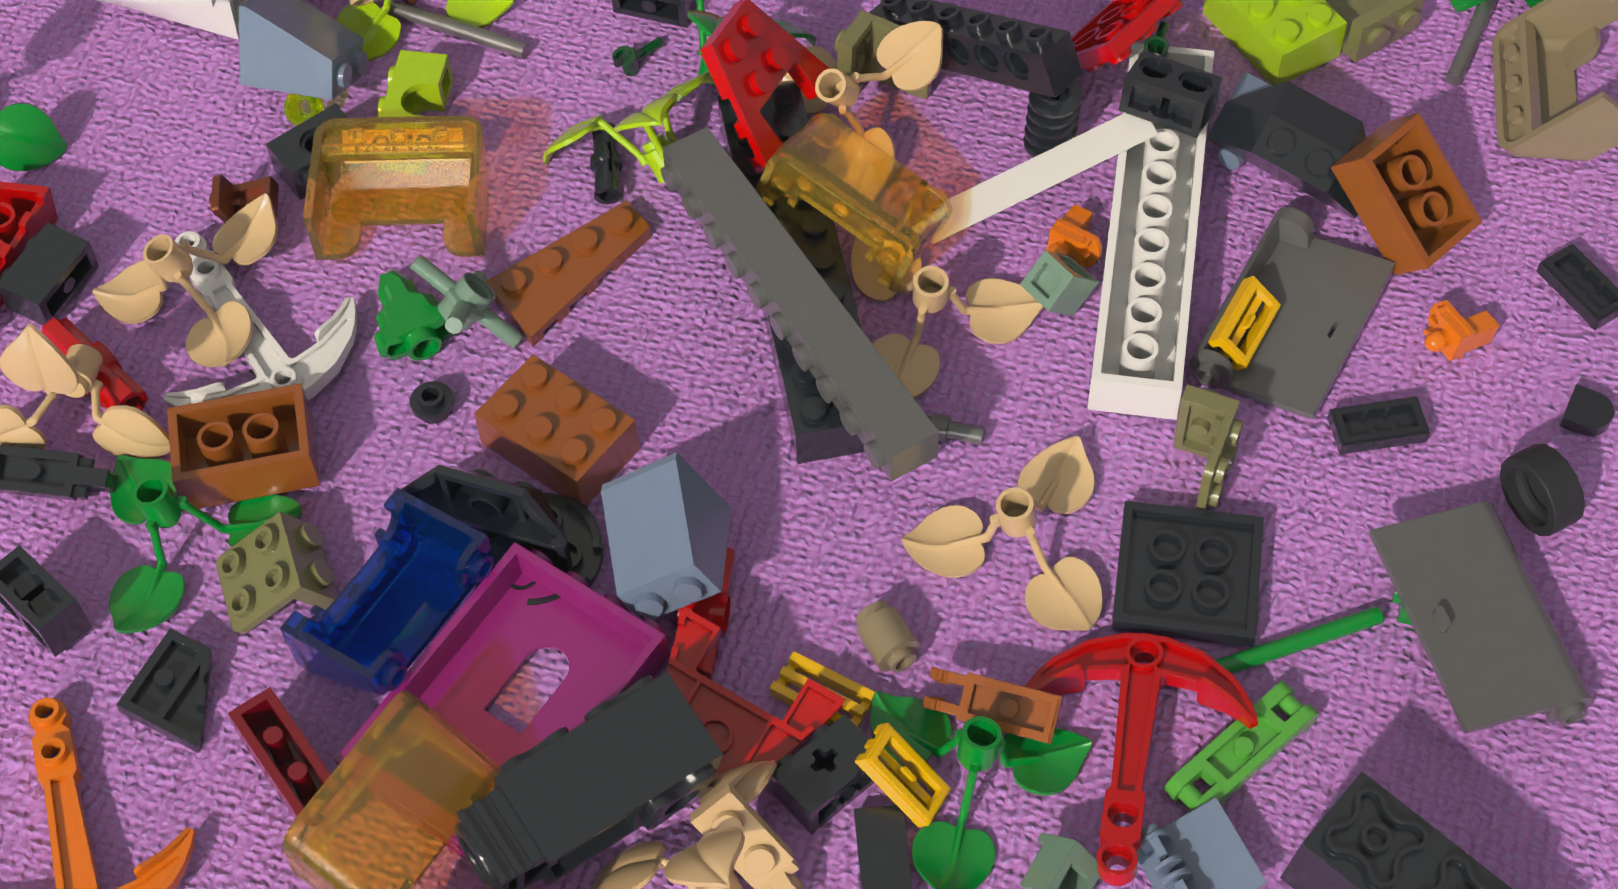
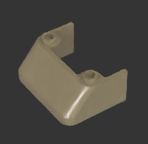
[1492,0,1618,161]

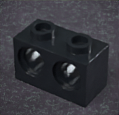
[1118,50,1223,138]
[0,545,92,657]

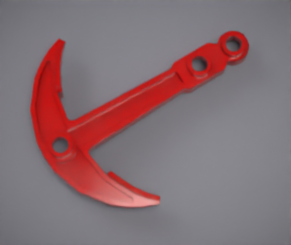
[1025,633,1258,886]

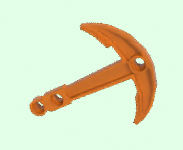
[28,697,196,889]

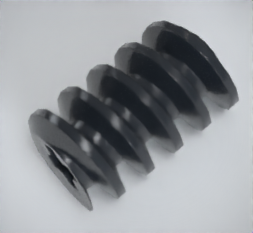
[1023,79,1083,157]

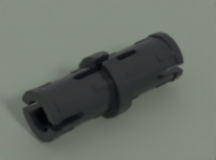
[590,122,623,204]

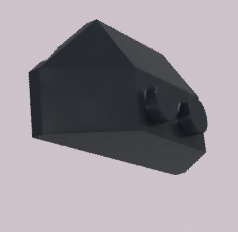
[1206,81,1366,219]
[393,465,573,571]

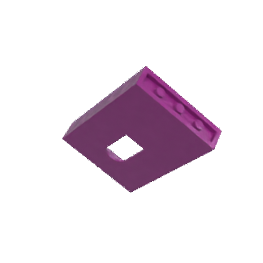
[334,542,670,862]

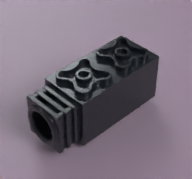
[454,672,723,889]
[1280,772,1512,889]

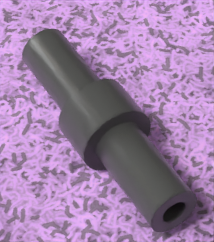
[928,412,985,445]

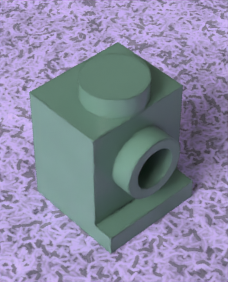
[1020,832,1100,889]

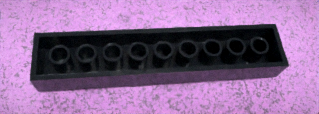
[718,83,865,464]

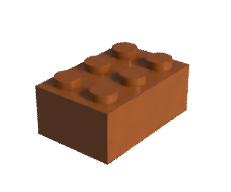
[1330,113,1482,275]
[474,354,640,506]
[167,383,321,511]

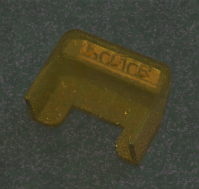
[303,115,489,260]

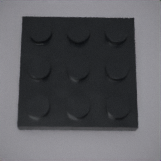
[1111,501,1264,647]

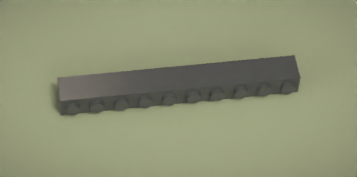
[661,127,939,481]

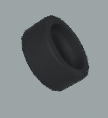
[1500,444,1585,536]

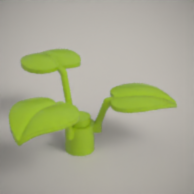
[336,0,515,61]
[543,72,715,184]

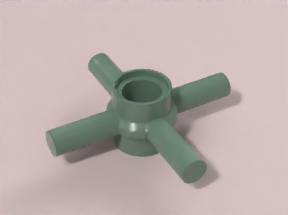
[409,254,523,349]

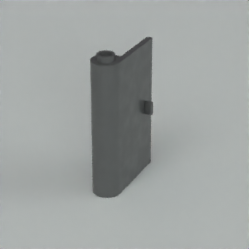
[1189,207,1396,420]
[1369,501,1593,734]

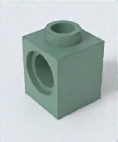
[1020,250,1099,316]

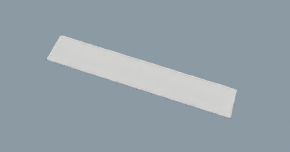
[917,113,1159,244]

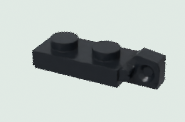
[0,445,118,501]

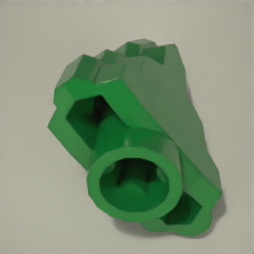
[373,269,453,361]

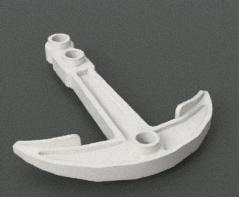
[163,231,357,407]

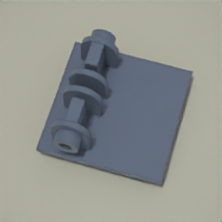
[1137,797,1267,889]

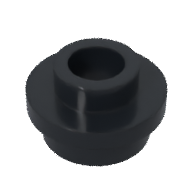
[410,381,455,424]

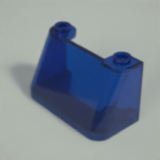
[279,488,493,695]

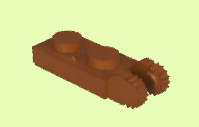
[922,667,1064,744]

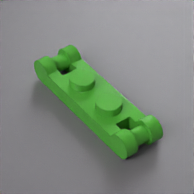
[1163,681,1320,812]

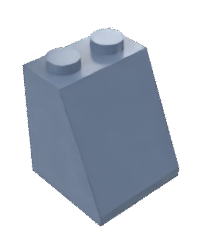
[239,0,368,100]
[601,452,731,620]

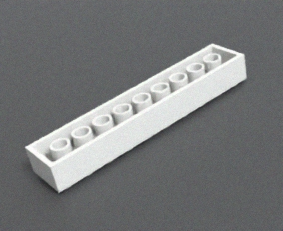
[1088,43,1214,420]

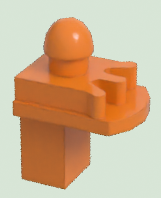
[1046,204,1102,268]
[1423,300,1500,361]

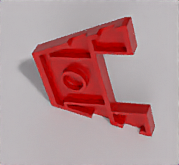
[700,0,830,173]
[667,607,846,779]

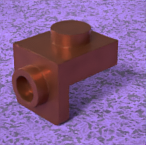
[209,174,279,223]

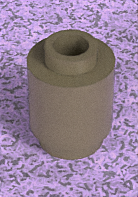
[855,601,920,673]

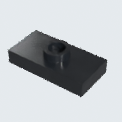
[1536,244,1618,330]
[1327,396,1430,455]

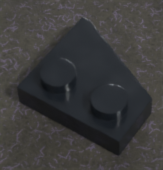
[116,628,213,753]

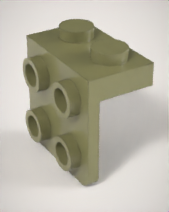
[1325,0,1425,63]
[834,10,932,99]
[1173,384,1244,510]
[216,512,339,634]

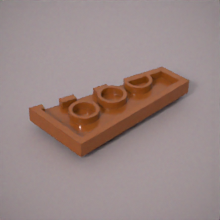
[486,200,652,347]

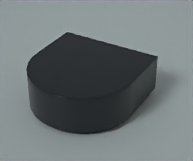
[1559,384,1614,436]

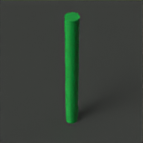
[1215,606,1384,674]

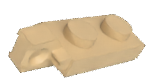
[690,784,804,889]

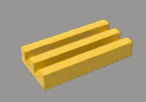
[1208,276,1281,371]
[769,651,875,728]
[854,723,951,828]

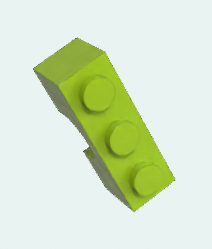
[369,50,454,174]

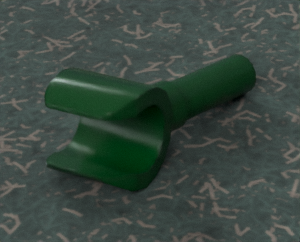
[1143,21,1169,58]
[612,37,663,76]

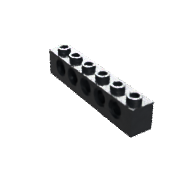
[869,0,1083,98]

